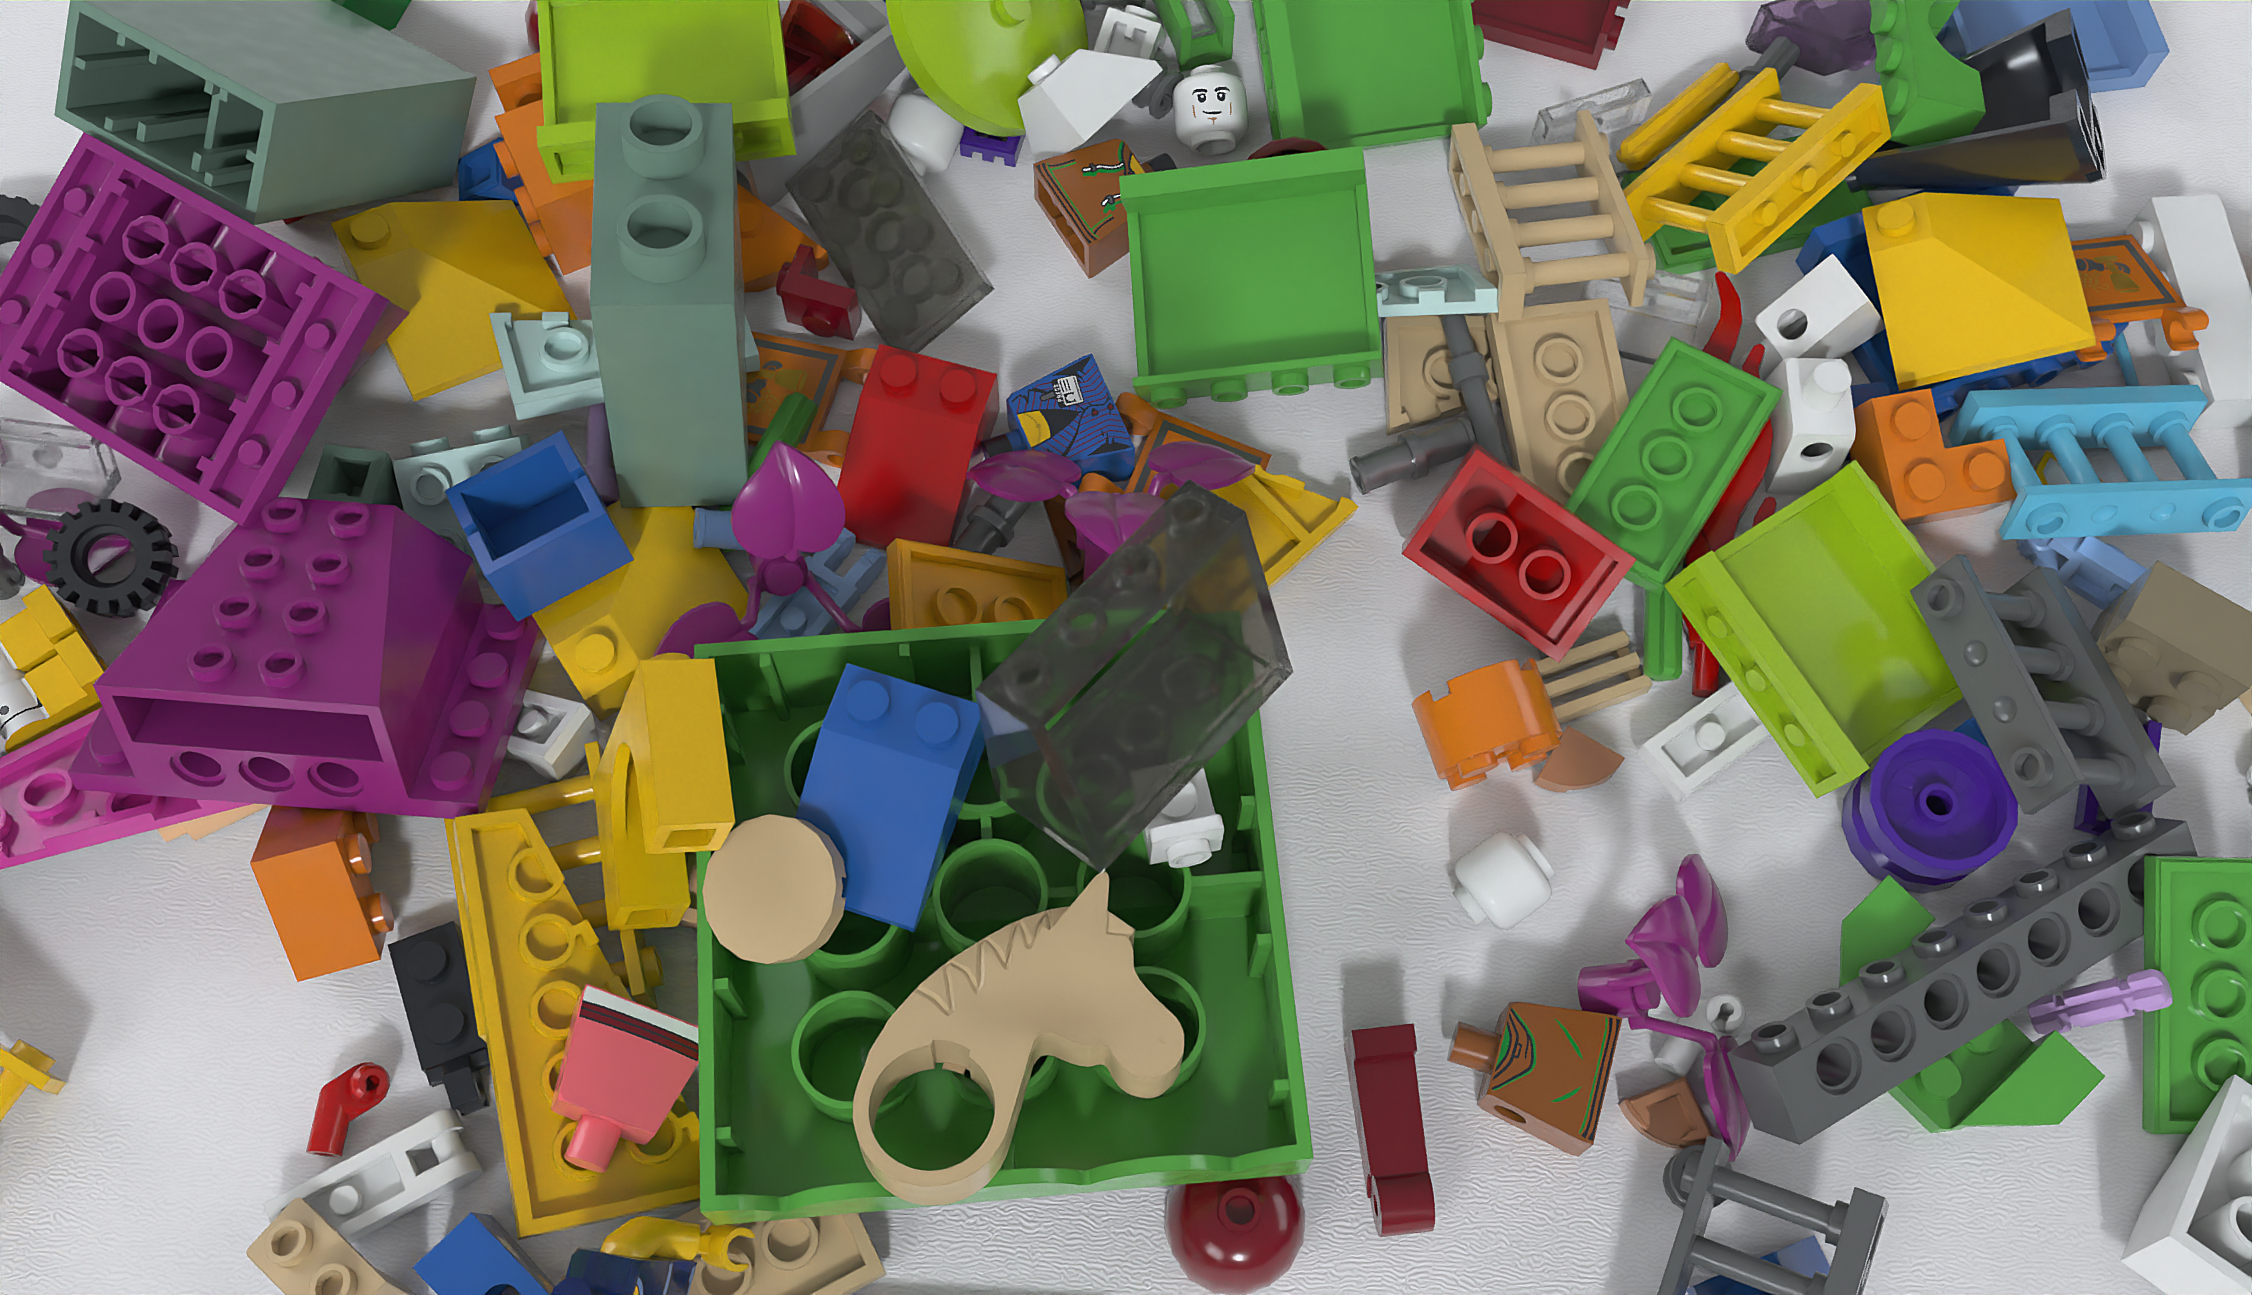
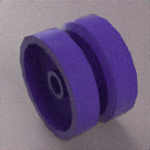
[1841,728,2018,894]

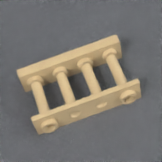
[1448,110,1656,322]

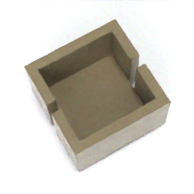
[2090,560,2252,736]

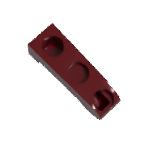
[1344,1023,1435,1237]

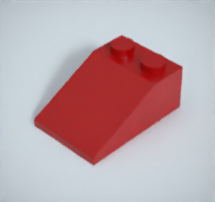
[837,344,1000,551]
[1401,443,1637,663]

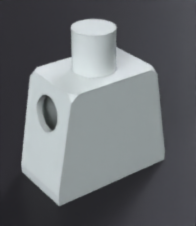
[1737,254,1886,381]
[1764,358,1856,495]

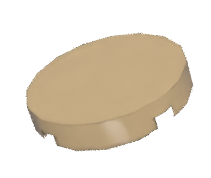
[702,814,846,965]

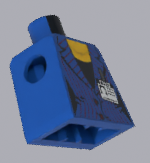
[981,353,1135,489]
[412,1212,562,1295]

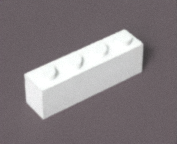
[2125,193,2252,430]

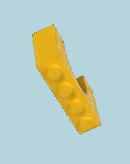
[593,653,735,931]

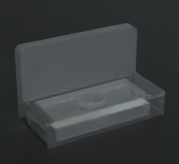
[1528,78,1660,182]
[1580,269,1713,365]
[0,417,122,522]

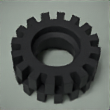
[43,499,179,618]

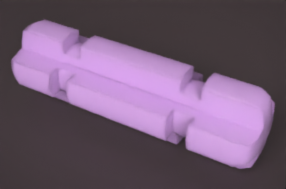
[2028,969,2173,1035]

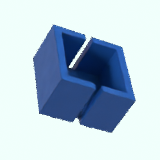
[445,430,634,622]

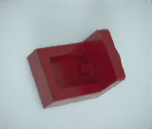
[776,244,861,341]

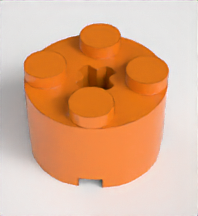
[1411,658,1563,791]

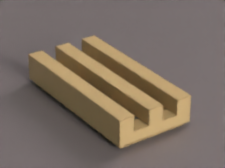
[1520,630,1653,725]

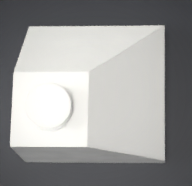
[1017,49,1163,163]

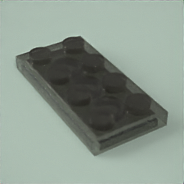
[784,109,995,353]

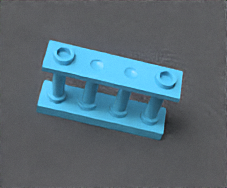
[1948,385,2252,540]

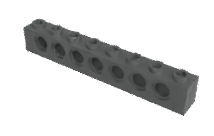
[1727,811,2198,1145]

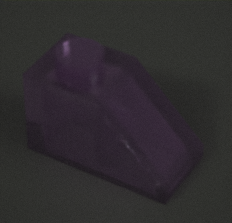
[1745,0,1877,77]

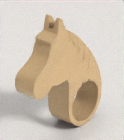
[853,872,1184,1206]

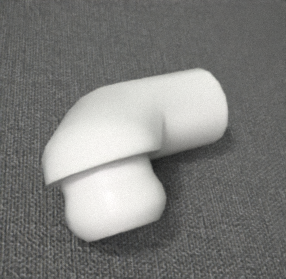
[1654,994,1747,1078]

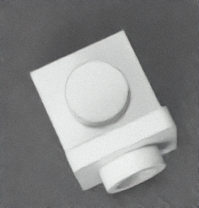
[1093,5,1167,60]
[1131,760,1224,868]

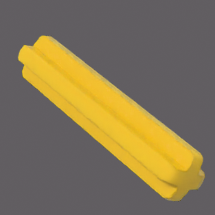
[1616,62,1740,171]

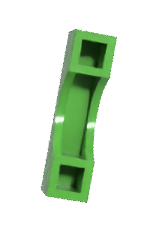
[1870,0,1986,146]

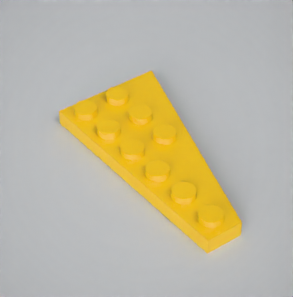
[453,807,700,1240]

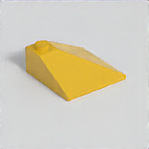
[1862,192,2096,391]
[331,200,578,402]
[532,500,759,722]

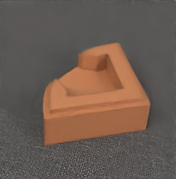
[1534,726,1625,793]
[1618,1076,1715,1150]

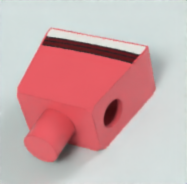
[551,983,699,1173]

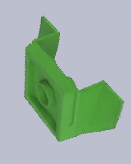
[1839,875,2105,1133]

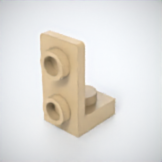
[246,1198,416,1295]

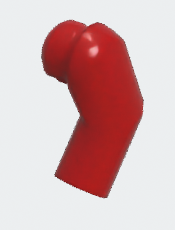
[306,1062,390,1157]

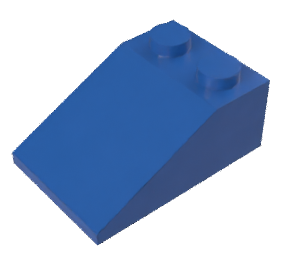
[795,663,988,932]

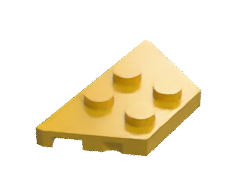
[1144,461,1358,610]

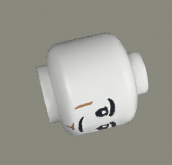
[1172,65,1249,156]

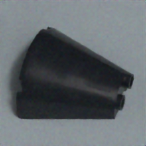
[1845,8,2107,193]

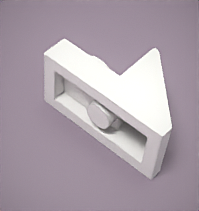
[505,690,600,783]

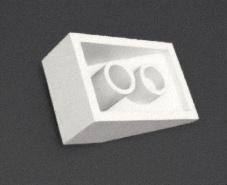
[2120,1074,2252,1295]

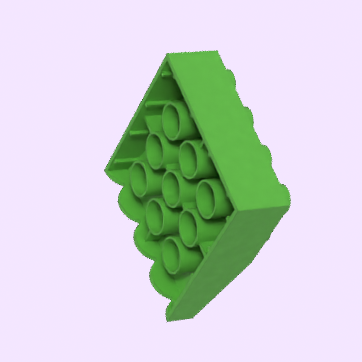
[694,604,1314,1225]

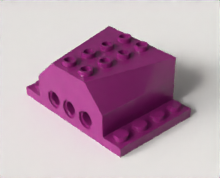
[0,132,410,528]
[68,497,546,819]

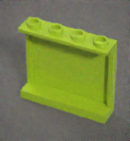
[536,0,797,184]
[1664,460,1964,798]

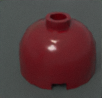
[1164,1175,1306,1295]

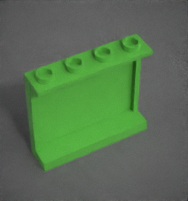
[1251,0,1492,150]
[1119,146,1384,409]

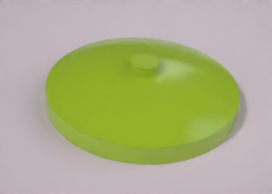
[886,0,1088,137]

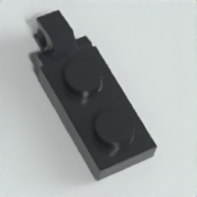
[387,921,490,1116]

